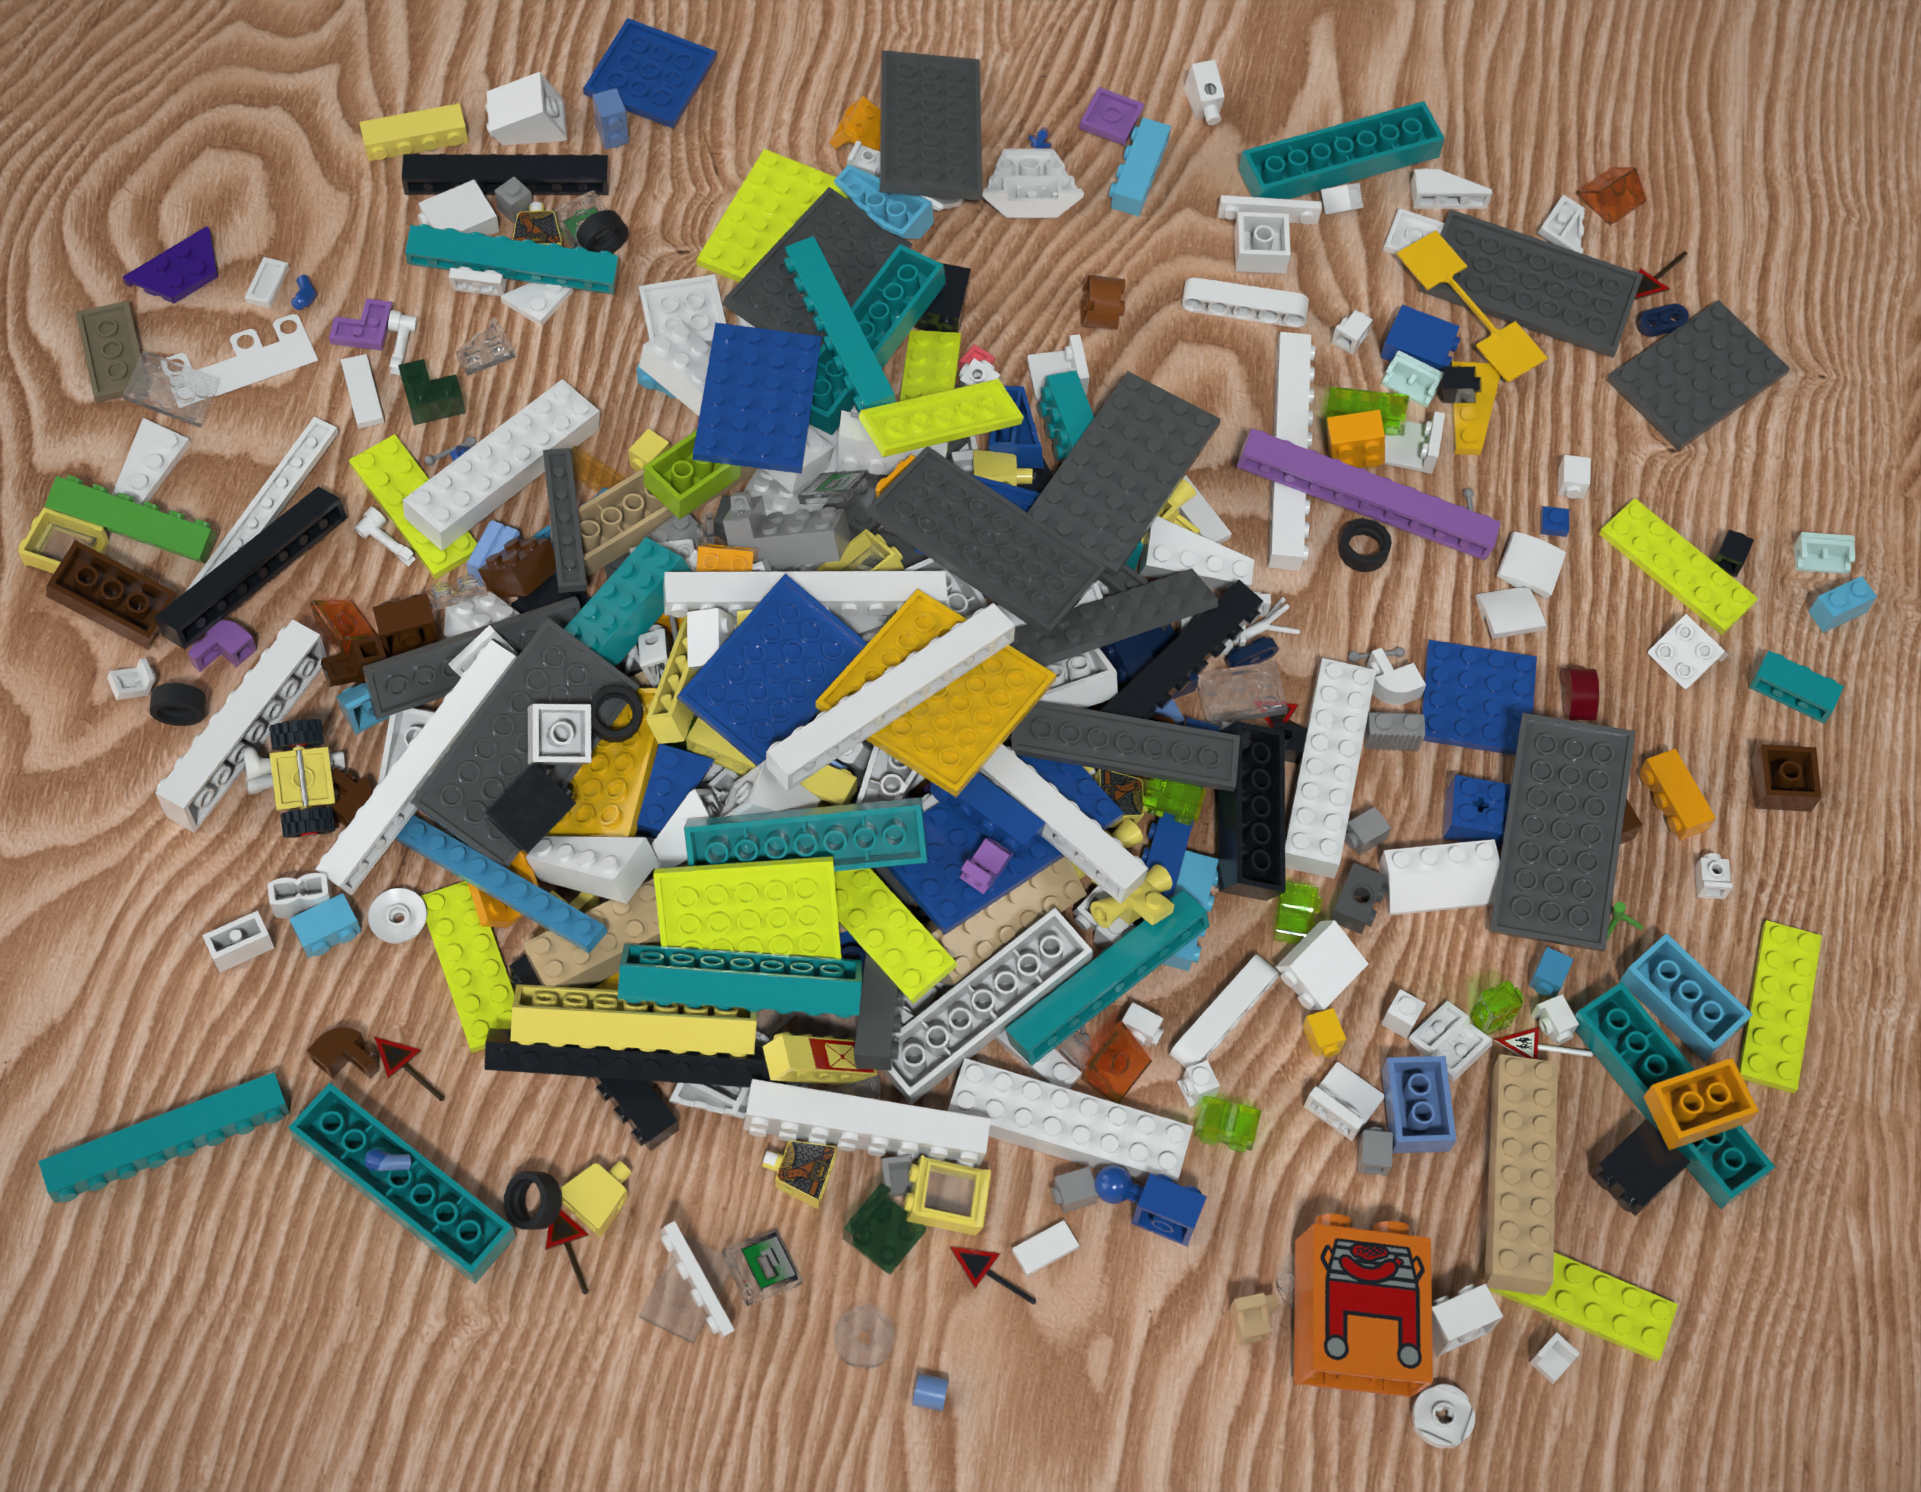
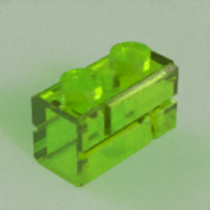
[1143,778,1207,826]
[1470,980,1524,1036]

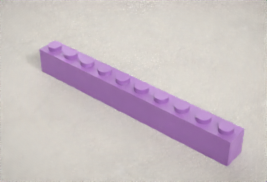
[1236,428,1501,561]

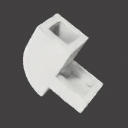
[1367,648,1426,705]

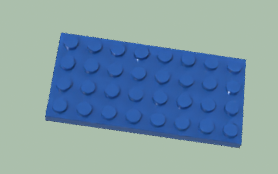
[887,755,1124,935]

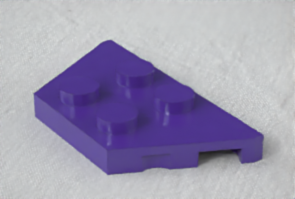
[123,226,218,304]

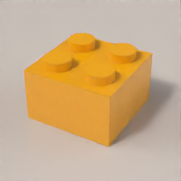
[1327,410,1385,468]

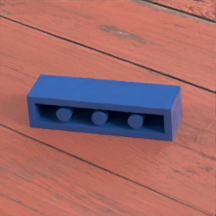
[930,773,1046,859]

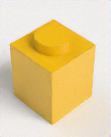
[1302,1008,1346,1058]

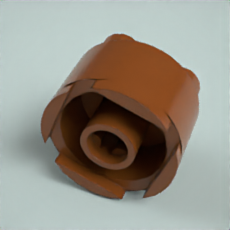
[1080,275,1125,330]

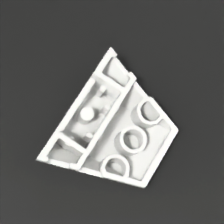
[982,149,1084,218]

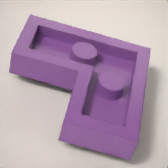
[329,299,393,351]

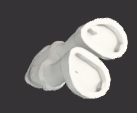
[243,746,345,795]

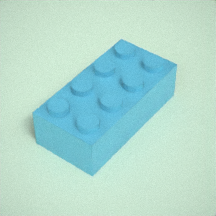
[1620,933,1753,1062]

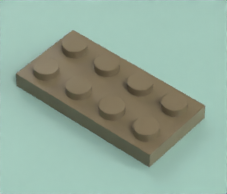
[76,301,149,403]

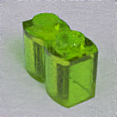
[1274,881,1323,945]
[1194,1096,1261,1152]

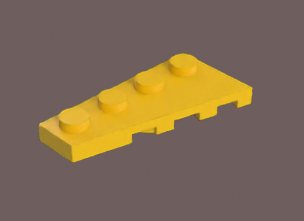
[1450,361,1500,455]

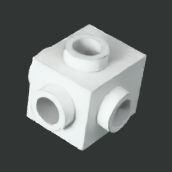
[959,358,1001,387]

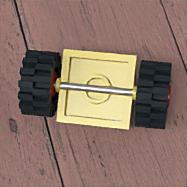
[269,719,335,838]

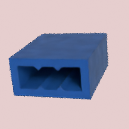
[1380,304,1461,372]

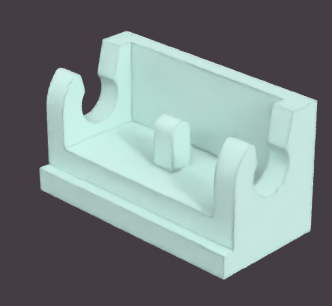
[1381,350,1443,408]
[1794,532,1855,574]

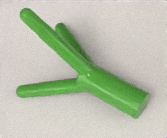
[1607,902,1644,940]

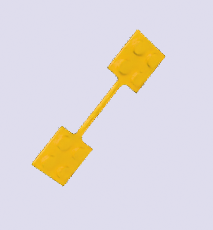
[1396,230,1548,383]

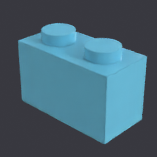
[1808,576,1877,633]
[289,893,361,958]

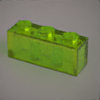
[1326,387,1409,436]

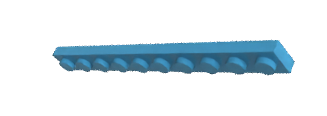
[395,815,608,953]

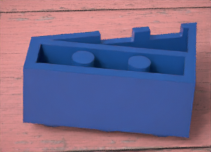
[989,386,1044,468]
[636,744,715,839]

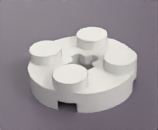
[1412,1384,1475,1449]

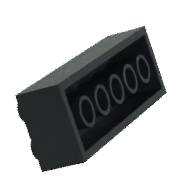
[1219,721,1286,901]

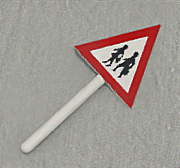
[1494,1027,1593,1060]

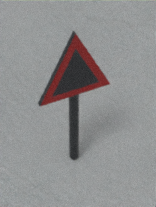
[950,1247,1036,1304]

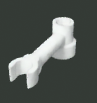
[388,310,417,375]
[354,507,416,566]

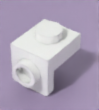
[107,658,156,700]

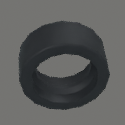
[576,210,628,253]
[1338,519,1392,572]
[149,683,206,726]
[590,686,642,743]
[504,1171,562,1230]

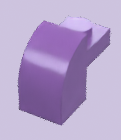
[187,620,257,672]
[959,837,1014,894]

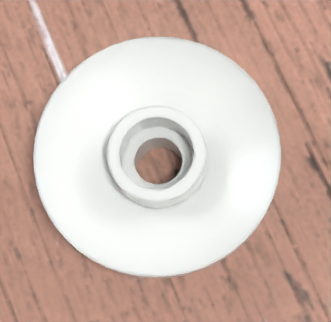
[368,888,427,944]

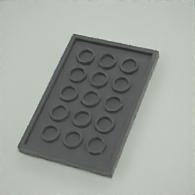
[1607,300,1790,451]

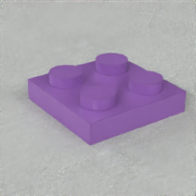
[1079,87,1144,146]

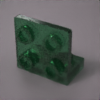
[843,1182,927,1275]

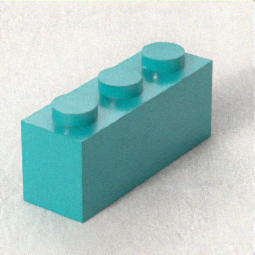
[1749,650,1844,724]

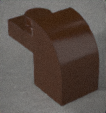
[321,635,387,687]
[331,767,373,828]
[306,1027,379,1079]

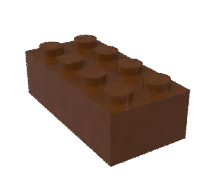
[46,540,177,649]

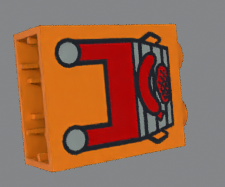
[1294,1214,1433,1398]

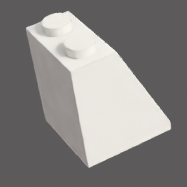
[486,72,567,145]
[719,760,820,817]
[651,789,722,869]

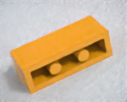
[1639,748,1716,841]

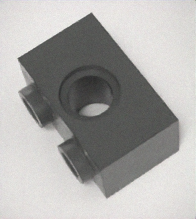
[1330,863,1387,934]

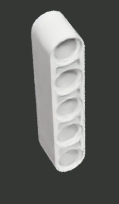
[1182,278,1309,328]
[1169,954,1280,1069]

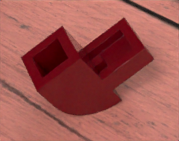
[1559,665,1599,720]

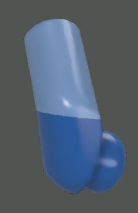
[365,1149,411,1171]

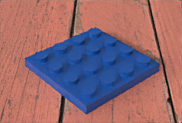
[583,18,717,129]
[1421,640,1537,755]

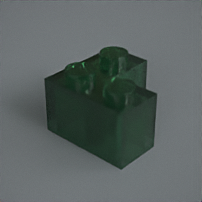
[398,359,466,425]

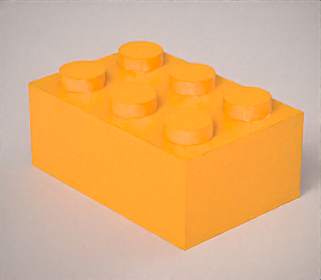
[1643,1058,1759,1150]

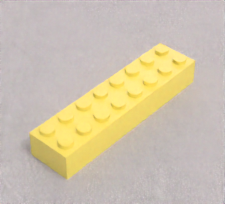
[510,984,757,1057]

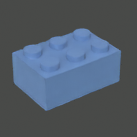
[1381,1056,1457,1153]

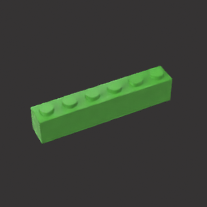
[45,475,217,564]

